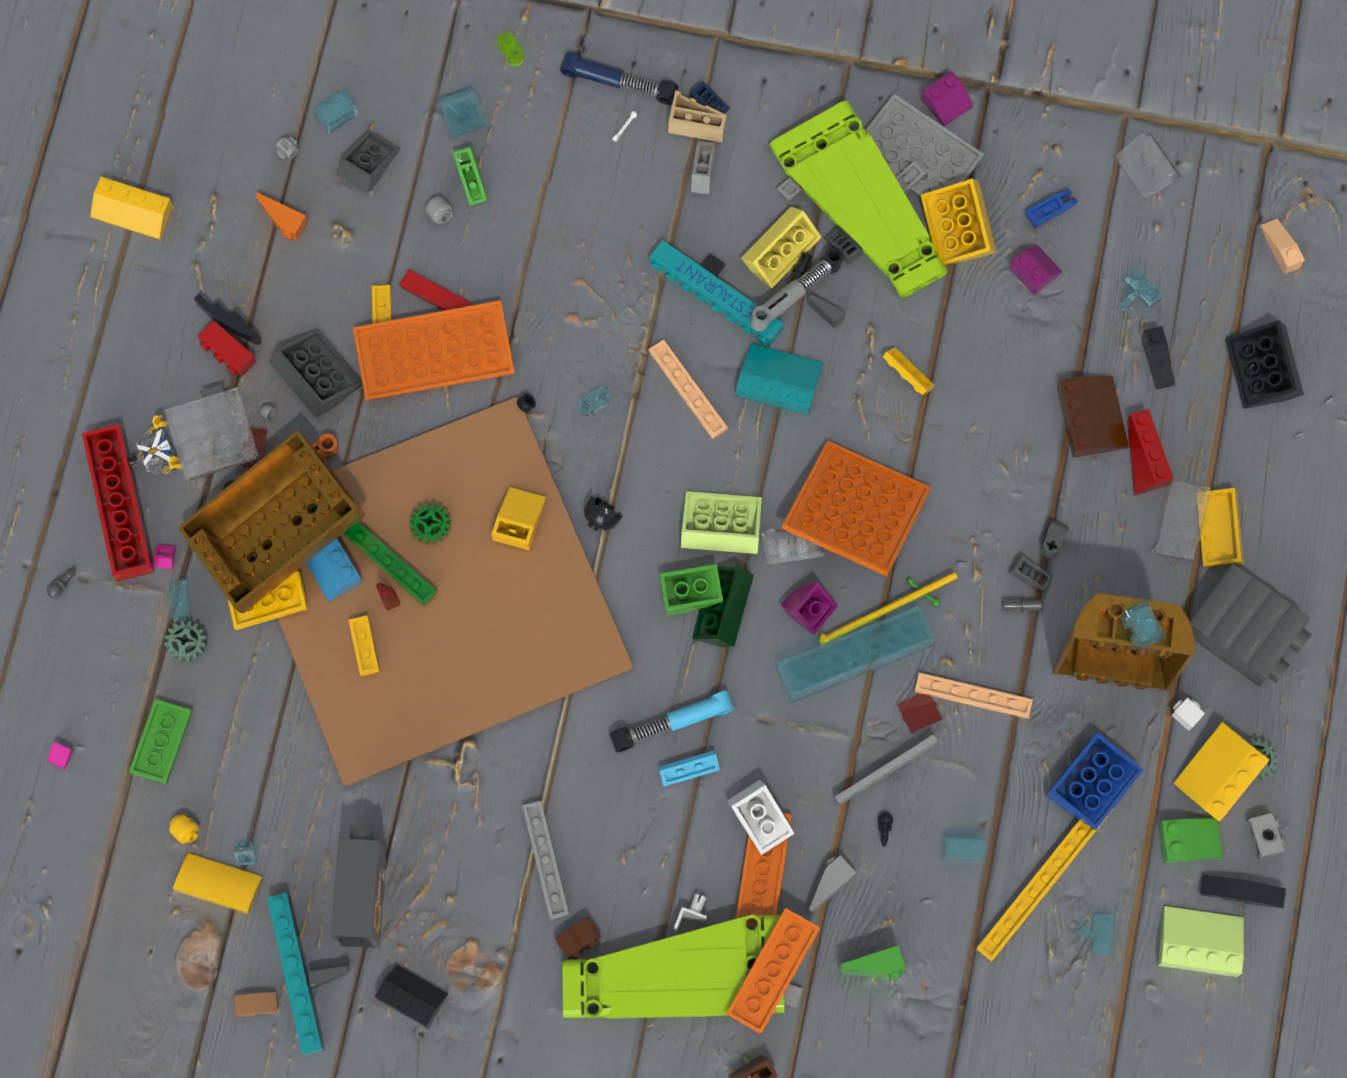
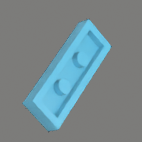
[658,750,720,787]

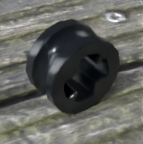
[517,393,536,413]

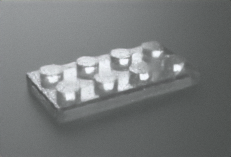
[1156,481,1211,562]

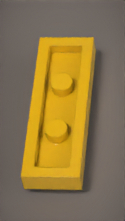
[883,347,935,395]
[349,616,380,676]

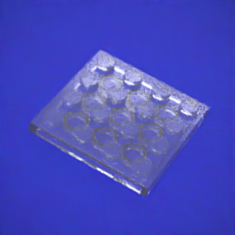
[164,387,260,482]

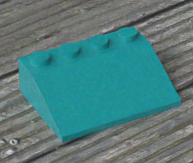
[736,343,824,415]

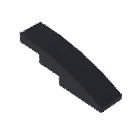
[194,294,262,345]
[1200,875,1286,909]

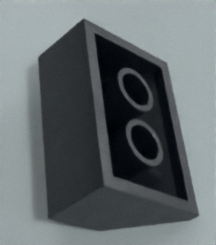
[374,965,448,1029]

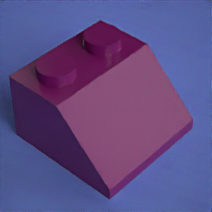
[921,71,973,127]
[1009,245,1062,295]

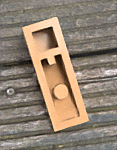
[1260,219,1305,275]

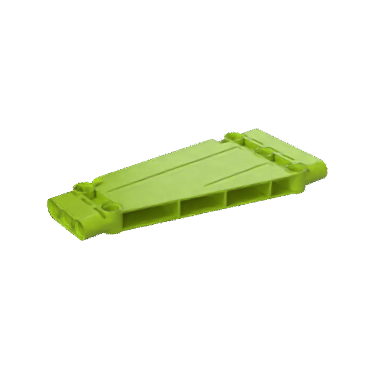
[769,100,948,298]
[562,914,784,1018]

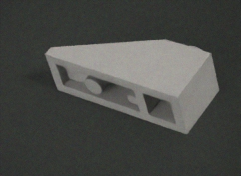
[691,140,716,194]
[808,855,856,914]

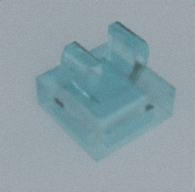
[234,842,257,866]

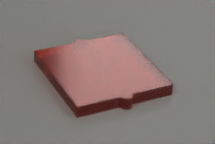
[897,693,942,734]

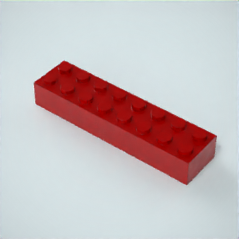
[82,424,154,582]

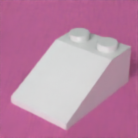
[727,780,795,855]

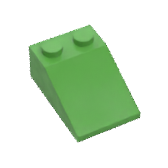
[660,564,723,616]
[1158,818,1223,864]
[839,945,906,981]

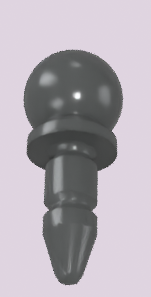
[47,568,76,598]

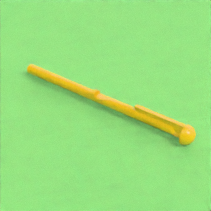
[819,572,958,647]

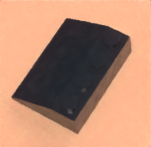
[1226,320,1304,409]

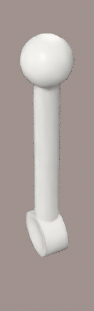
[613,111,637,142]

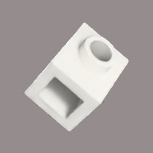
[1171,698,1205,731]

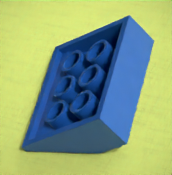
[1046,732,1144,830]

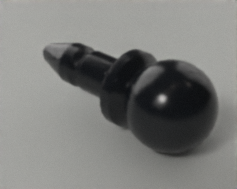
[878,812,893,847]

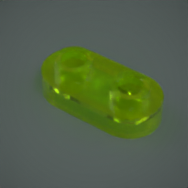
[497,32,524,66]

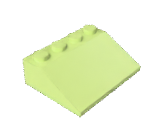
[681,491,762,554]
[1158,906,1244,977]

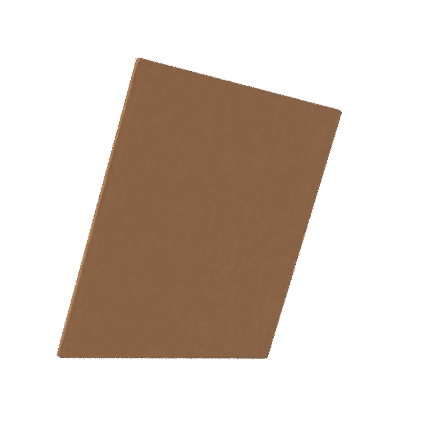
[253,397,633,786]

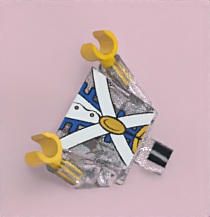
[129,415,182,476]

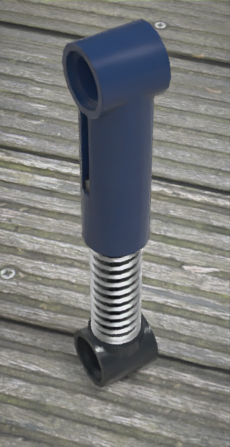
[560,52,679,105]

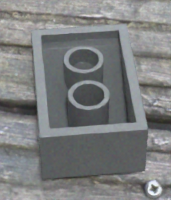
[336,130,400,193]

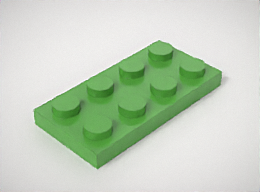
[129,699,193,785]

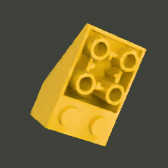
[491,487,546,551]

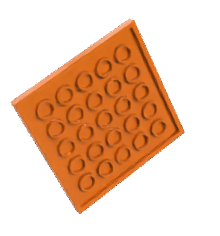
[781,440,931,576]

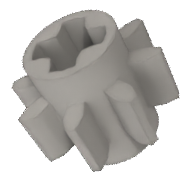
[276,136,299,160]

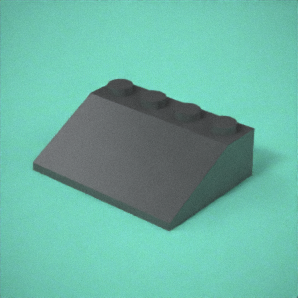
[270,329,363,418]

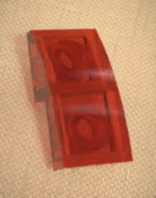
[243,428,267,467]

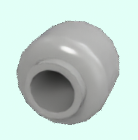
[425,196,453,224]

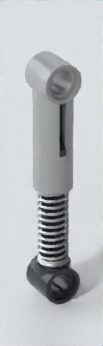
[750,248,844,331]

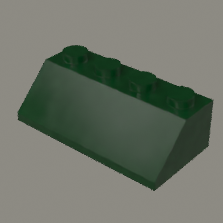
[692,566,754,647]

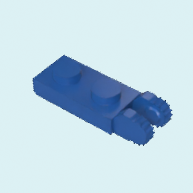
[1025,189,1078,228]

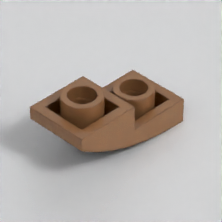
[233,992,277,1017]

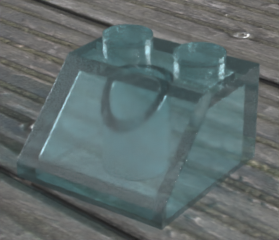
[437,86,486,138]

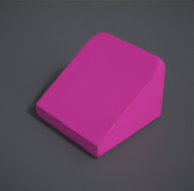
[153,544,176,569]
[47,741,74,769]

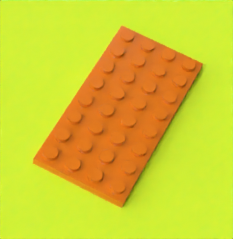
[353,300,515,402]

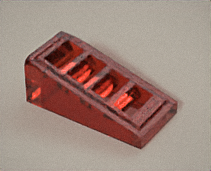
[376,583,400,611]

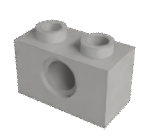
[1246,813,1285,860]

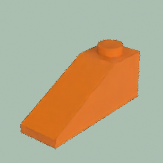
[255,192,308,241]

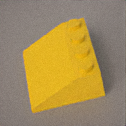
[921,179,997,265]
[1173,722,1270,822]

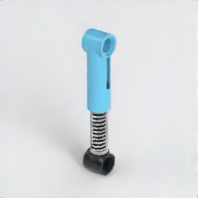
[609,691,735,753]

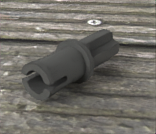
[1002,597,1042,613]

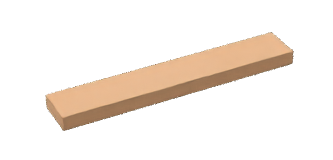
[648,339,728,440]
[914,672,1033,719]

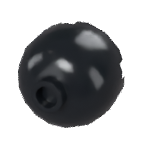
[584,495,623,531]

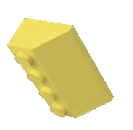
[741,207,821,288]

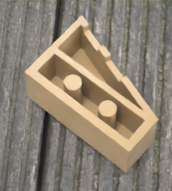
[668,90,727,143]

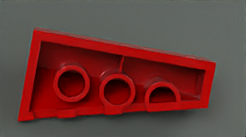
[1127,409,1174,496]

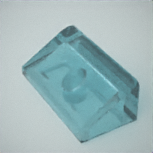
[169,579,190,621]

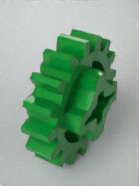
[409,503,451,545]

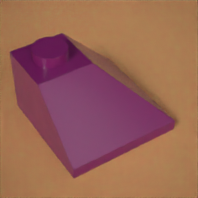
[780,581,838,635]

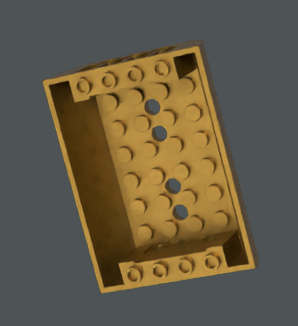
[178,430,365,614]
[1053,593,1195,691]

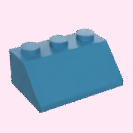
[306,539,362,602]

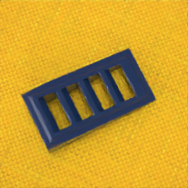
[690,81,730,114]

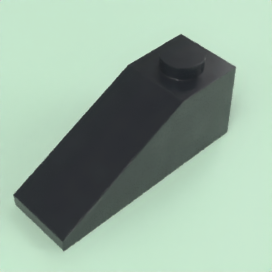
[1141,326,1175,390]

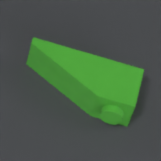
[453,145,488,206]

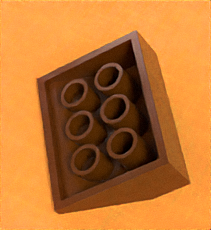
[1057,376,1129,458]

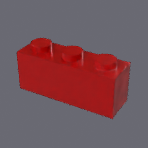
[198,320,256,378]

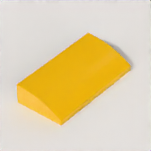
[1197,488,1244,567]
[172,853,263,914]

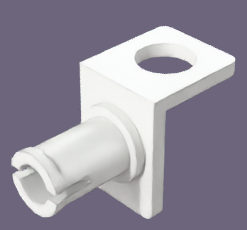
[673,894,707,934]

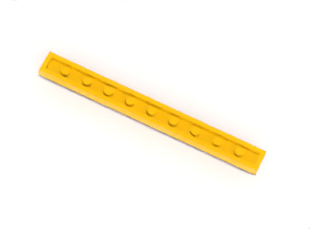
[976,809,1113,962]

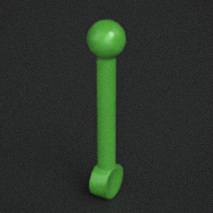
[906,578,940,606]

